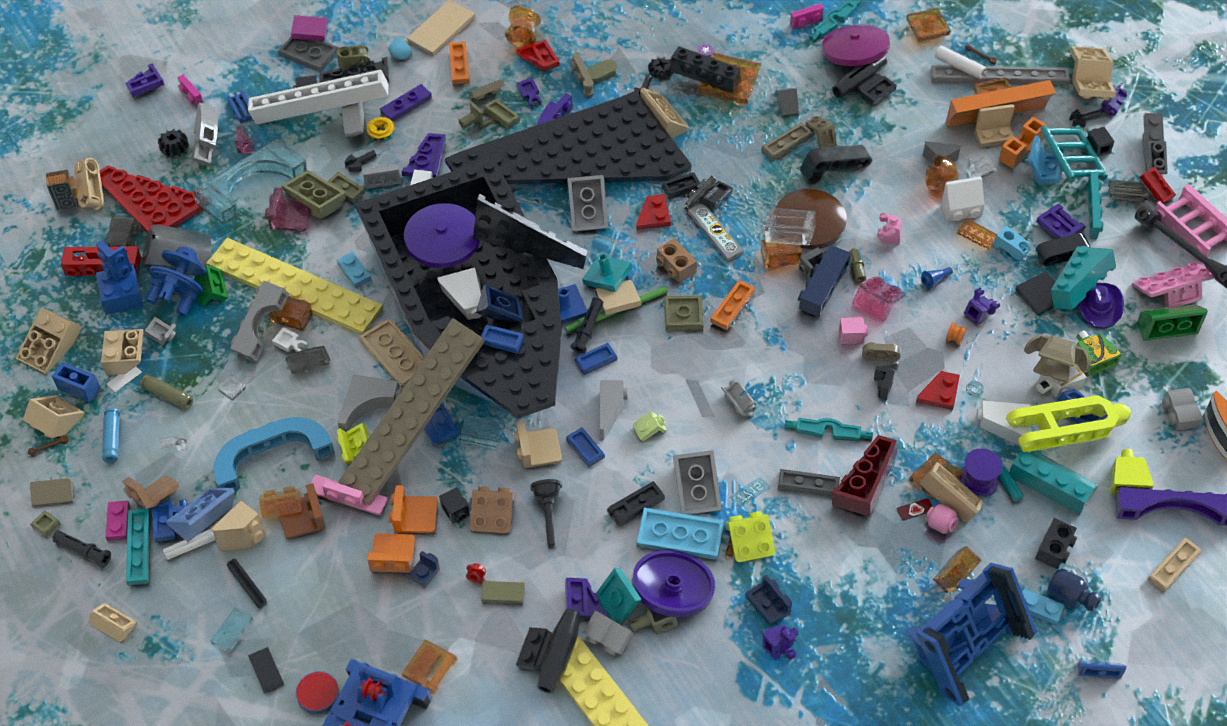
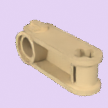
[74,158,104,211]

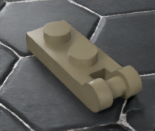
[570,52,594,98]

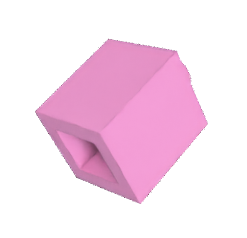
[839,317,868,345]

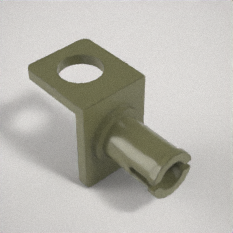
[458,102,496,129]
[628,606,678,634]

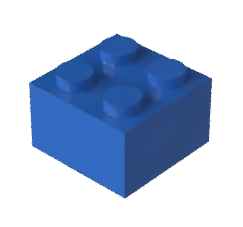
[96,265,143,315]

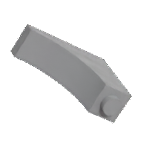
[338,374,402,432]

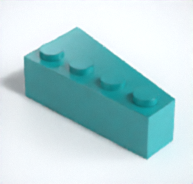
[1051,246,1116,310]

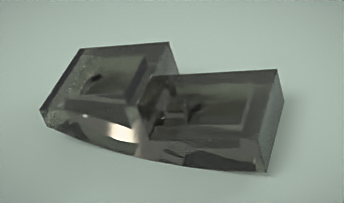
[285,346,331,374]

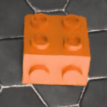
[389,485,438,533]
[367,533,415,573]

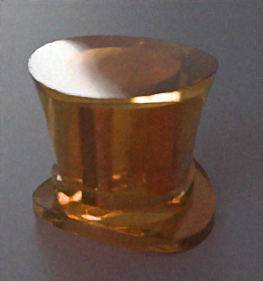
[505,5,541,47]

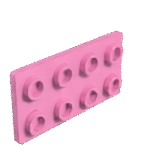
[1132,262,1214,308]

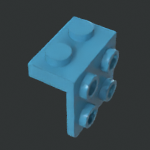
[1027,136,1065,185]

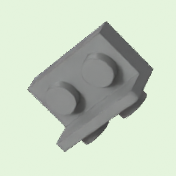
[362,164,401,189]

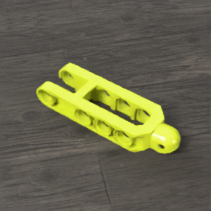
[1006,395,1131,452]

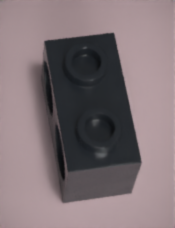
[1035,518,1078,569]

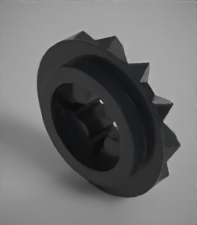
[648,56,673,79]

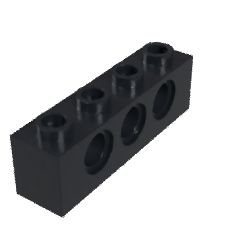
[671,46,741,94]

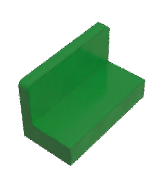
[194,265,228,306]

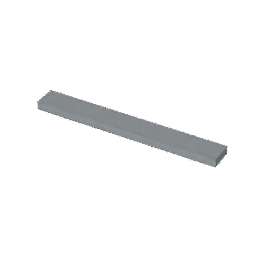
[931,65,1070,85]

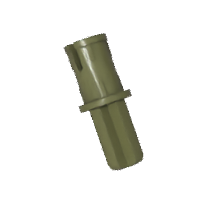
[848,248,867,283]

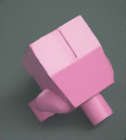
[877,212,902,245]

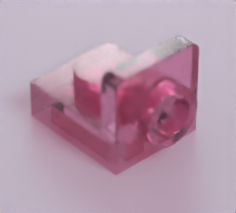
[235,126,255,154]

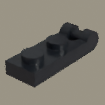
[607,481,665,527]

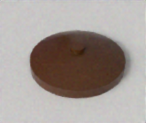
[774,189,847,249]

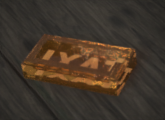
[957,218,998,250]

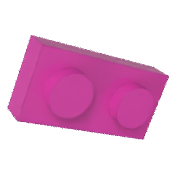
[790,3,824,29]
[177,74,204,108]
[105,500,130,541]

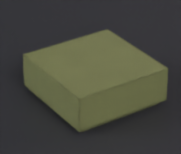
[30,510,61,538]

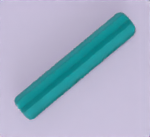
[993,450,1024,502]

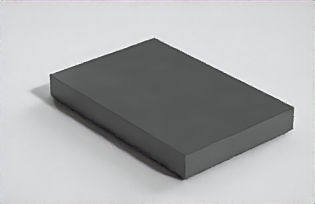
[278,37,339,73]

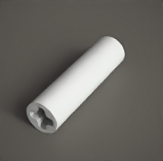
[935,45,987,80]

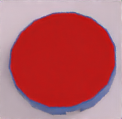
[296,672,340,714]

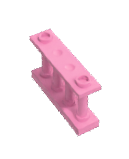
[1154,184,1227,257]

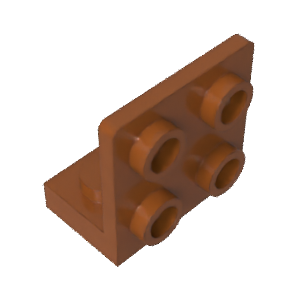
[277,483,326,539]

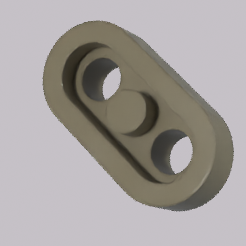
[862,342,901,362]

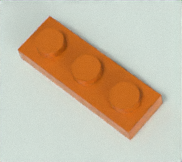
[449,42,469,85]
[710,280,755,330]

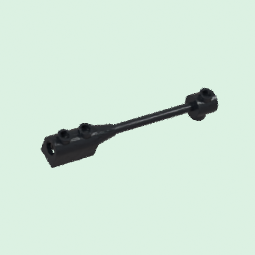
[1134,205,1227,289]

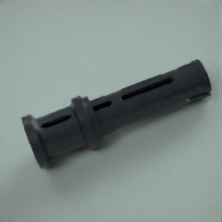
[570,297,604,354]
[52,530,111,568]

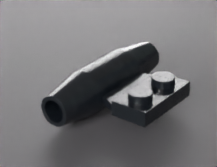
[832,56,897,106]
[516,609,581,694]

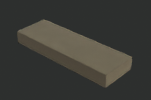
[761,122,813,161]

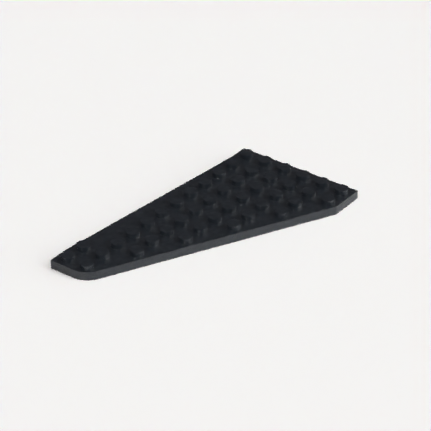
[445,90,692,184]

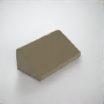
[30,478,74,507]

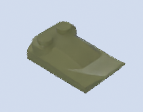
[281,170,346,218]

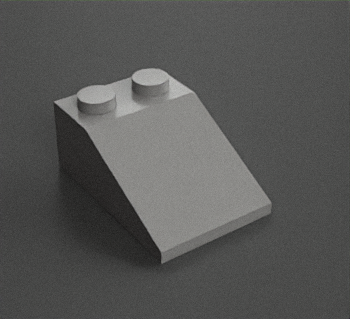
[568,175,608,232]
[673,450,722,515]

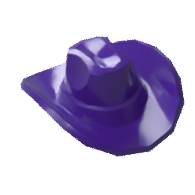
[1078,283,1124,329]

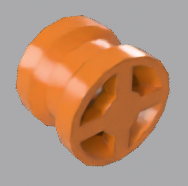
[946,322,967,345]

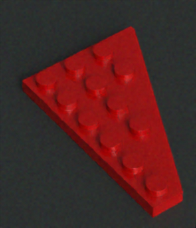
[99,165,213,239]

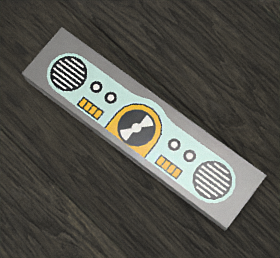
[688,204,743,262]

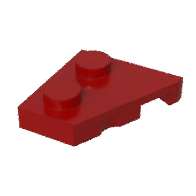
[516,39,560,71]
[636,194,671,230]
[916,371,960,410]

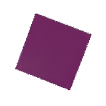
[291,15,328,41]

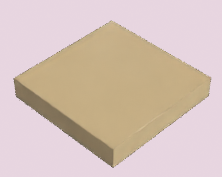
[596,280,642,315]

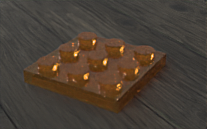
[698,52,762,104]

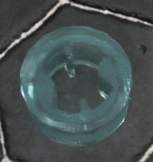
[965,381,984,400]

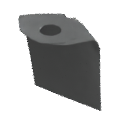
[142,225,212,267]

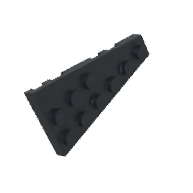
[473,194,588,269]

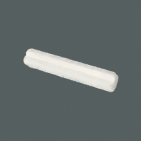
[163,529,215,559]

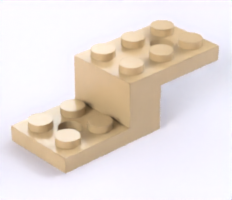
[1070,46,1116,100]

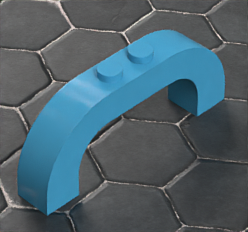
[214,417,335,491]

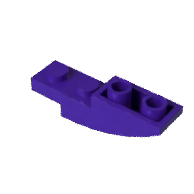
[537,93,573,125]

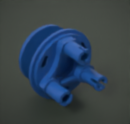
[145,246,207,316]

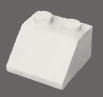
[941,176,985,222]

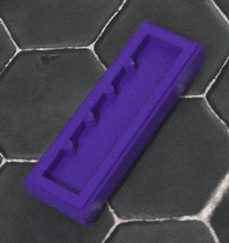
[380,84,432,121]

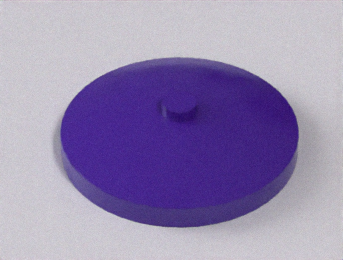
[404,204,480,268]
[632,550,715,617]

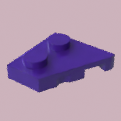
[125,63,165,97]
[565,578,607,620]

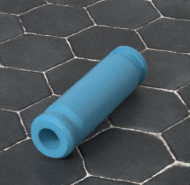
[102,408,120,463]

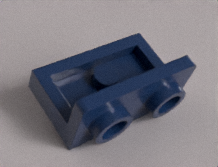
[745,575,792,627]

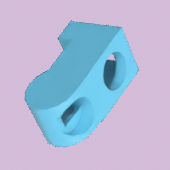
[992,226,1031,260]

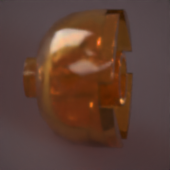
[925,155,959,191]

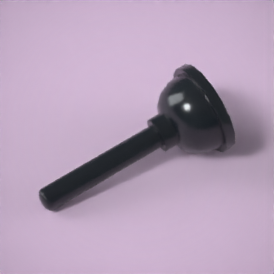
[530,479,562,547]

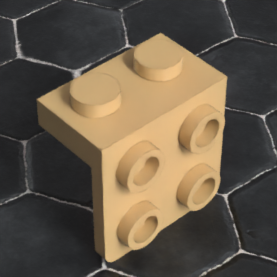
[514,422,562,468]

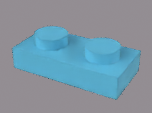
[337,252,372,288]
[1023,589,1064,625]

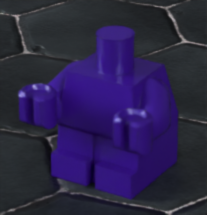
[964,287,1000,325]
[762,625,799,660]

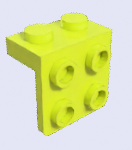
[725,511,775,562]

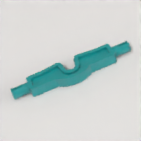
[809,0,862,42]
[784,418,873,442]

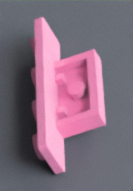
[310,475,388,516]

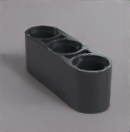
[1035,233,1091,266]

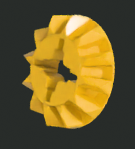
[366,117,395,141]

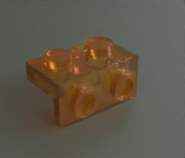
[259,486,303,518]

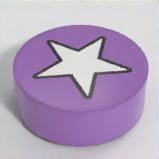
[697,44,714,58]

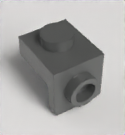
[799,248,822,278]

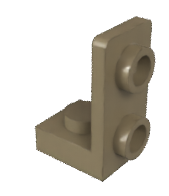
[805,116,837,148]

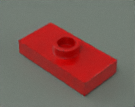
[1139,166,1176,204]

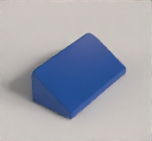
[1078,661,1126,678]

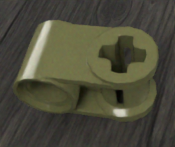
[337,44,371,69]

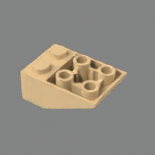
[16,307,83,374]

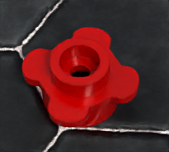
[466,563,486,584]

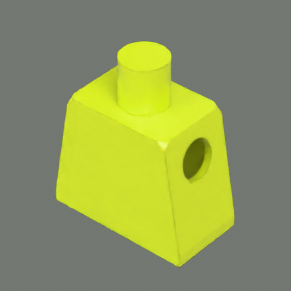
[1110,449,1153,494]

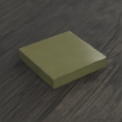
[664,295,704,330]

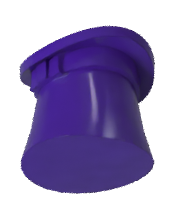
[958,449,1003,496]

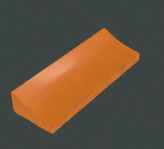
[945,80,1056,127]

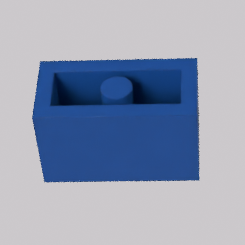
[52,362,101,402]

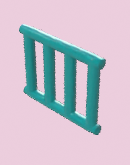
[1040,125,1108,180]

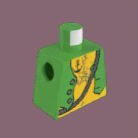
[1076,331,1122,377]

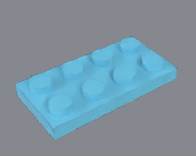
[637,508,724,560]

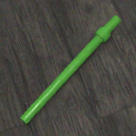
[564,286,668,334]

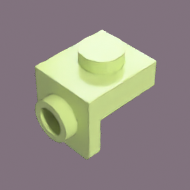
[632,411,667,442]

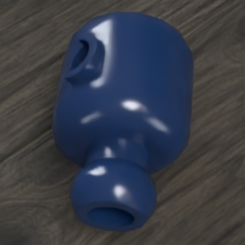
[1047,569,1102,611]

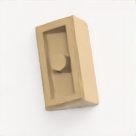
[89,603,137,642]

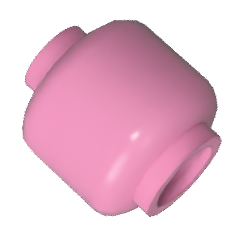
[926,504,959,534]

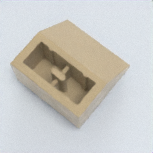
[101,329,144,375]

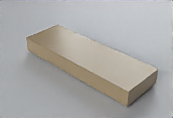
[1148,537,1202,592]

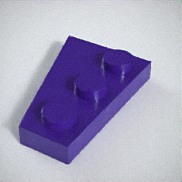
[401,133,446,178]

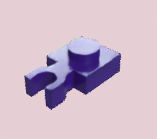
[517,77,542,108]

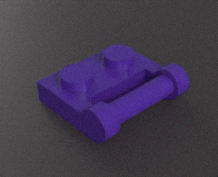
[1036,204,1086,239]

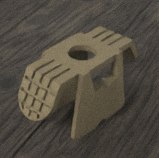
[1024,334,1090,383]

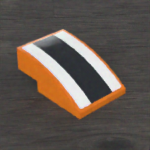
[1204,391,1227,461]

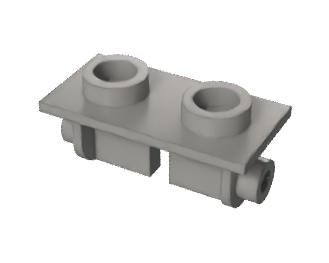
[721,379,757,417]

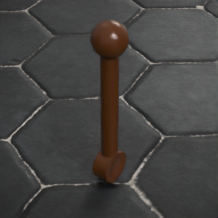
[965,44,997,64]
[28,435,69,456]

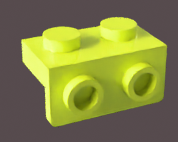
[337,423,369,464]

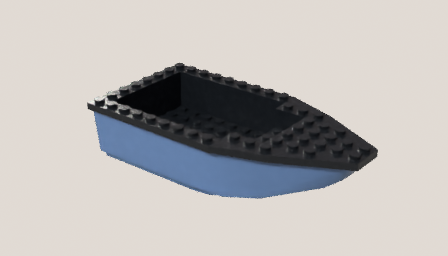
[355,158,562,419]

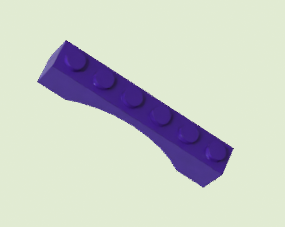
[1115,487,1227,526]

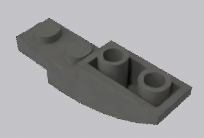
[1142,113,1168,174]

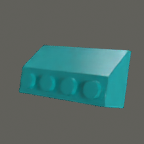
[1009,449,1099,515]

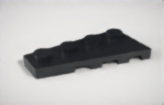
[320,57,389,83]

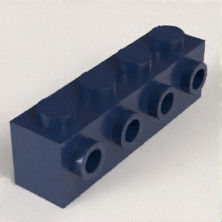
[798,245,851,317]

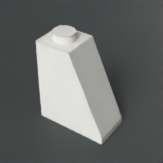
[438,268,483,320]
[977,401,1031,446]

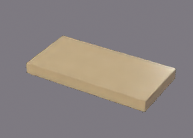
[407,0,476,56]
[358,318,425,389]

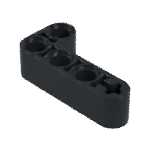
[800,145,872,185]

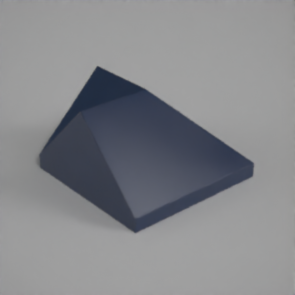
[476,284,523,322]

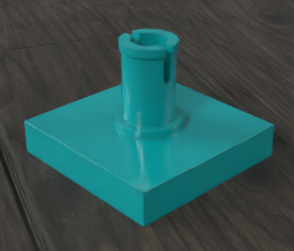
[582,253,633,292]
[596,567,641,625]

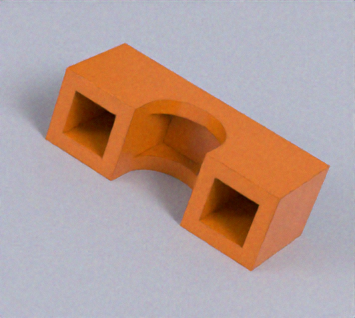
[999,117,1047,169]

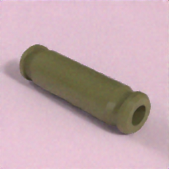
[140,374,193,410]

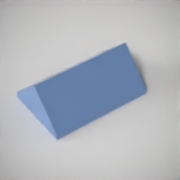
[166,487,235,542]

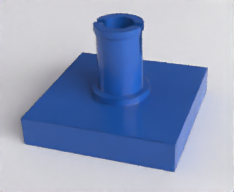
[558,284,588,325]

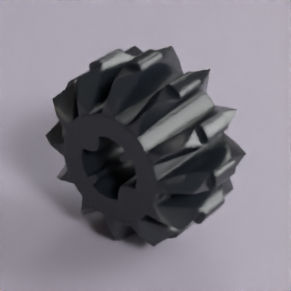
[158,128,189,158]

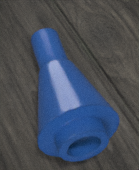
[921,267,953,289]

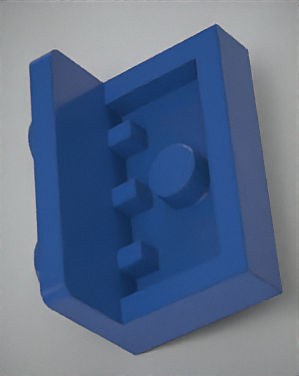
[96,240,133,280]

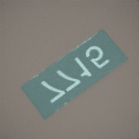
[730,476,770,508]

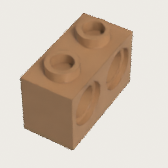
[656,238,697,283]

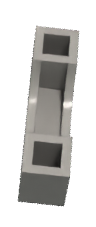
[230,280,289,361]

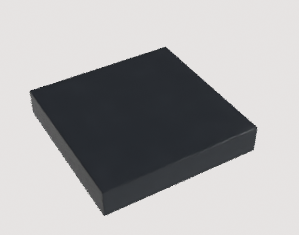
[1015,271,1055,316]

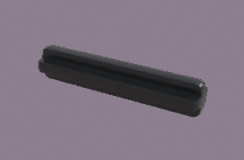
[227,559,267,608]

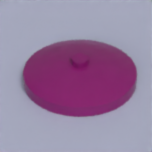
[822,24,890,66]

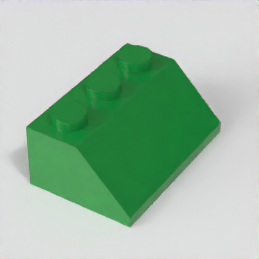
[1137,305,1208,341]

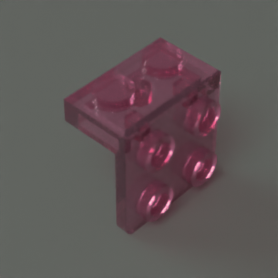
[265,187,311,232]
[852,277,905,322]

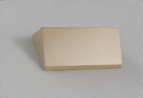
[640,88,690,138]
[919,462,983,524]

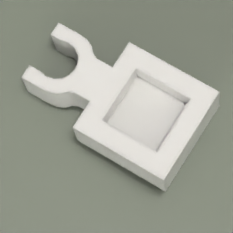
[272,327,308,356]

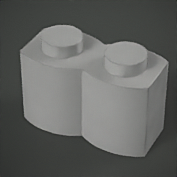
[1162,388,1202,430]
[583,610,634,656]

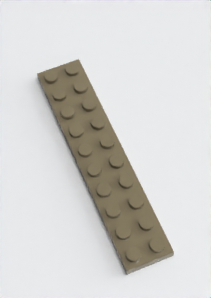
[338,318,485,505]

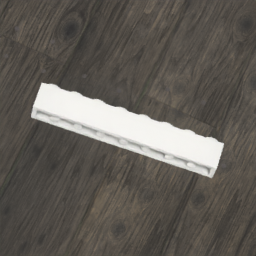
[248,70,388,125]

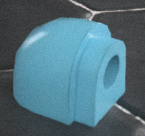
[388,37,413,60]

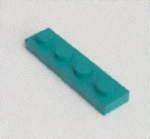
[1087,172,1104,239]
[126,508,150,586]

